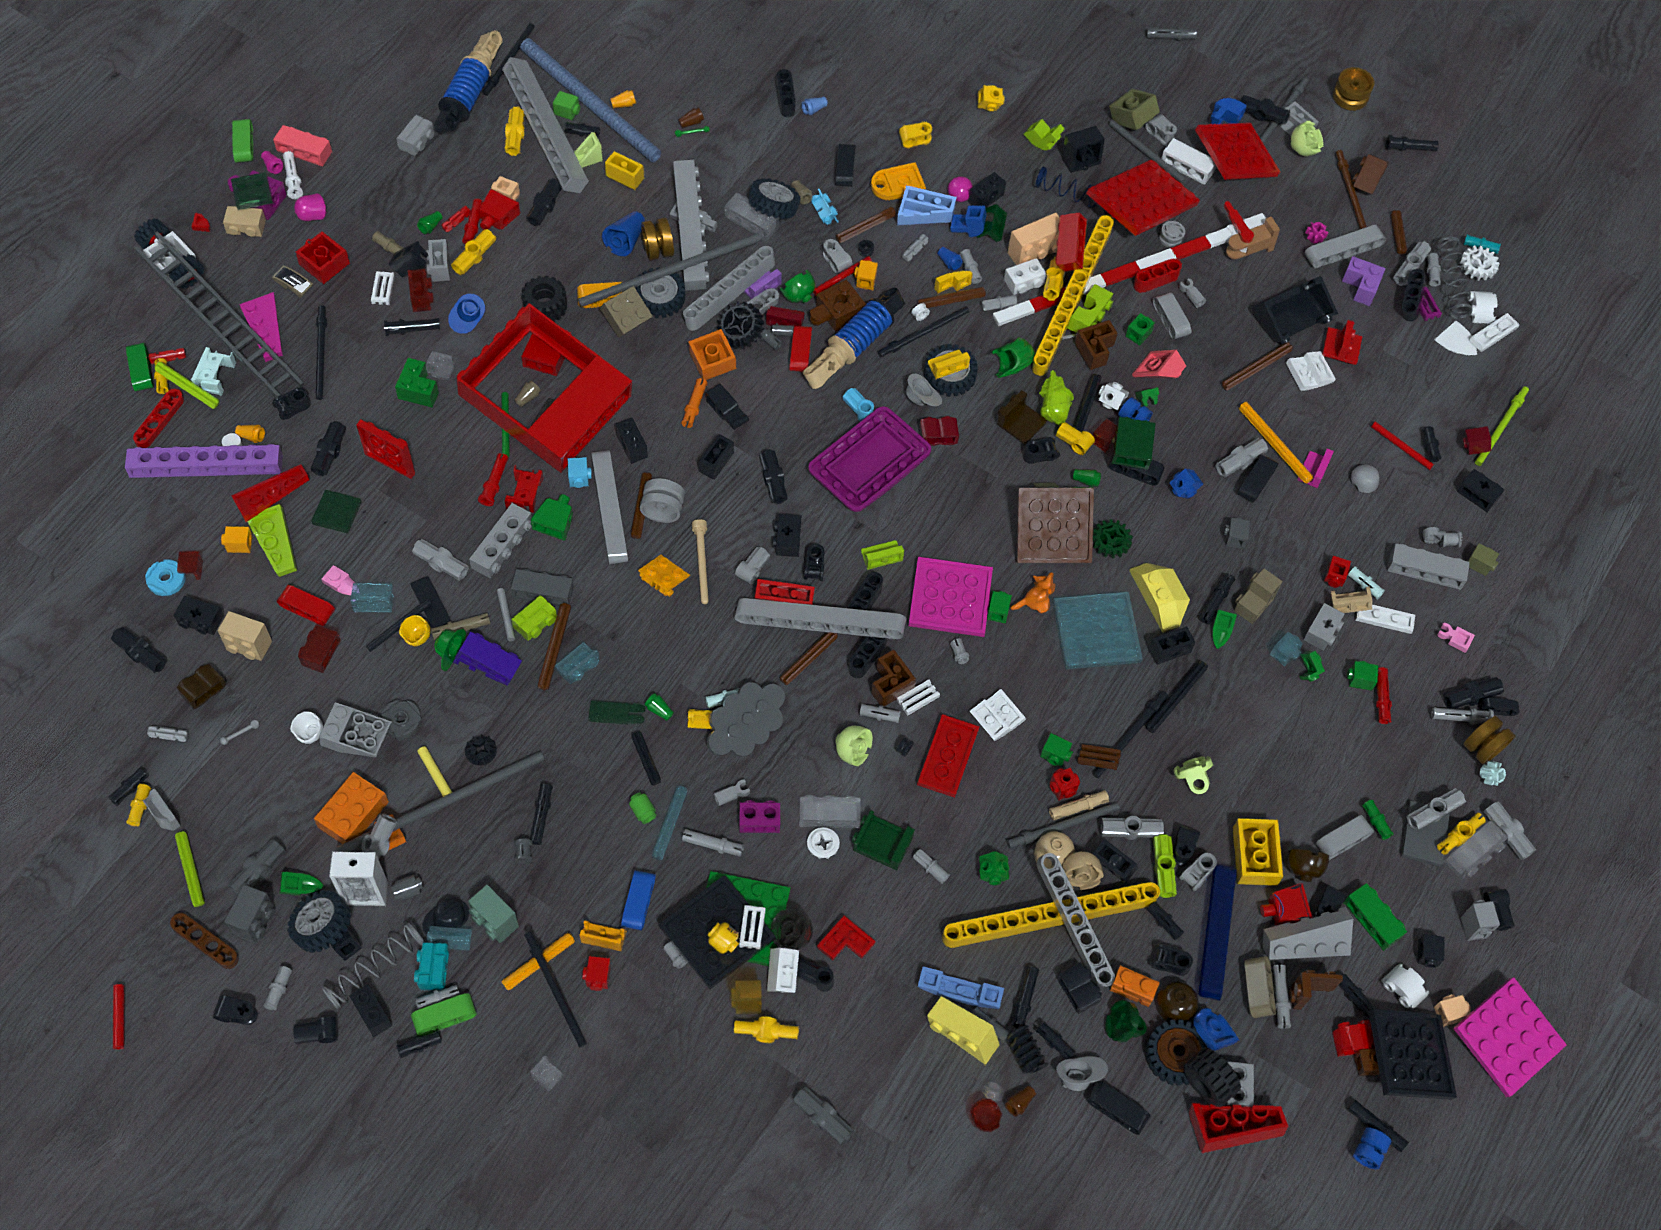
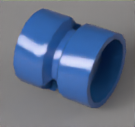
[1118,397,1153,421]
[1353,1128,1391,1170]

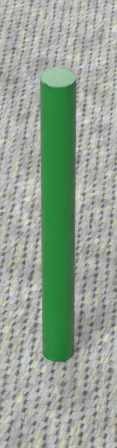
[501,392,510,457]

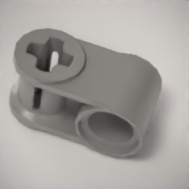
[1145,114,1177,146]
[823,239,853,274]
[1179,853,1217,892]

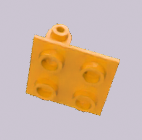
[638,555,690,597]

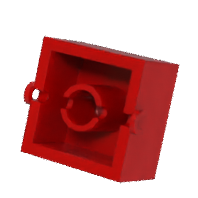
[296,231,350,284]

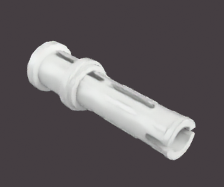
[283,151,303,199]

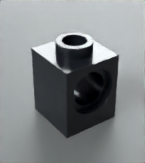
[1418,934,1445,968]

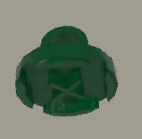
[1105,1000,1147,1043]

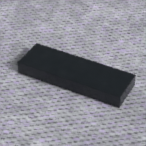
[410,576,451,628]

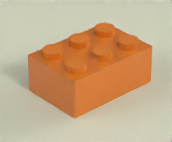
[314,772,389,844]

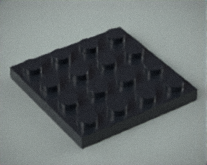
[658,875,776,990]
[1369,1009,1457,1100]

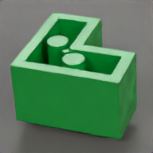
[395,358,439,408]

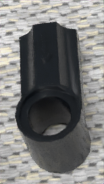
[1483,889,1515,931]
[797,957,834,992]
[293,1017,338,1044]

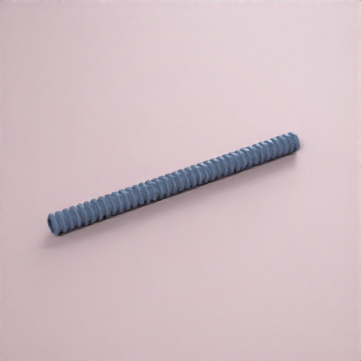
[520,38,661,163]

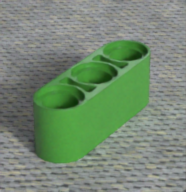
[232,119,253,163]
[411,994,477,1036]

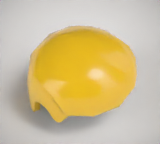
[399,615,431,647]

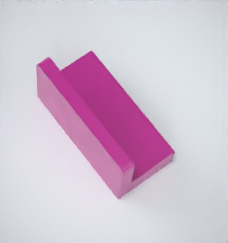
[1297,448,1334,488]

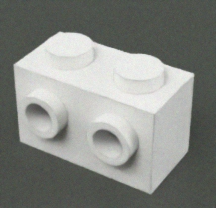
[1004,258,1046,295]

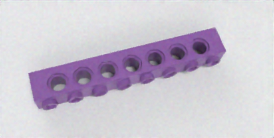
[125,444,283,478]

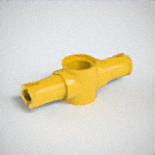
[1437,813,1486,855]
[734,1017,799,1043]

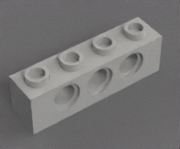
[469,503,532,578]

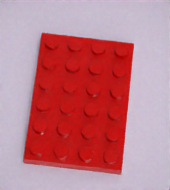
[1086,159,1200,236]

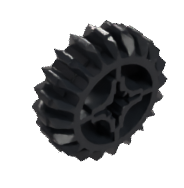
[717,301,765,349]

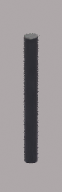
[365,598,432,652]

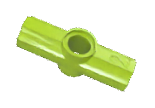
[1153,835,1177,898]

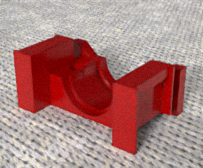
[505,465,544,513]

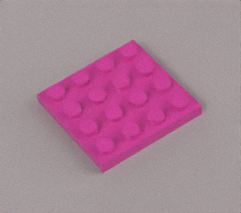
[908,557,993,637]
[1453,977,1566,1097]

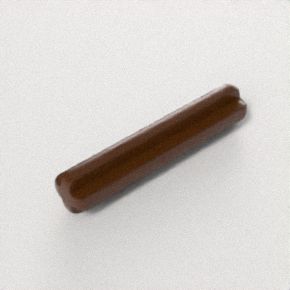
[1391,210,1407,254]

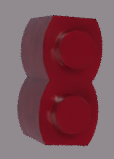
[919,416,959,446]

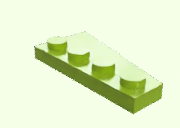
[247,504,297,577]

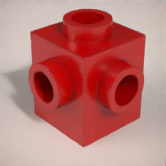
[1049,767,1080,801]

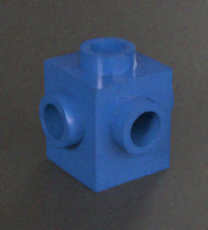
[1169,468,1203,498]

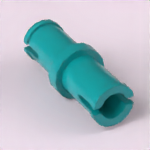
[1464,234,1501,254]

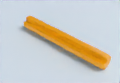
[502,933,575,990]

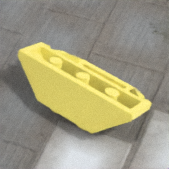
[1129,563,1190,633]

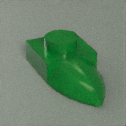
[1213,610,1237,649]
[279,872,323,896]

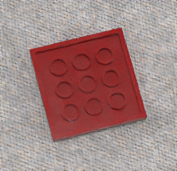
[1195,123,1280,180]

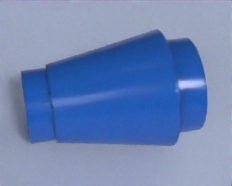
[938,247,963,270]

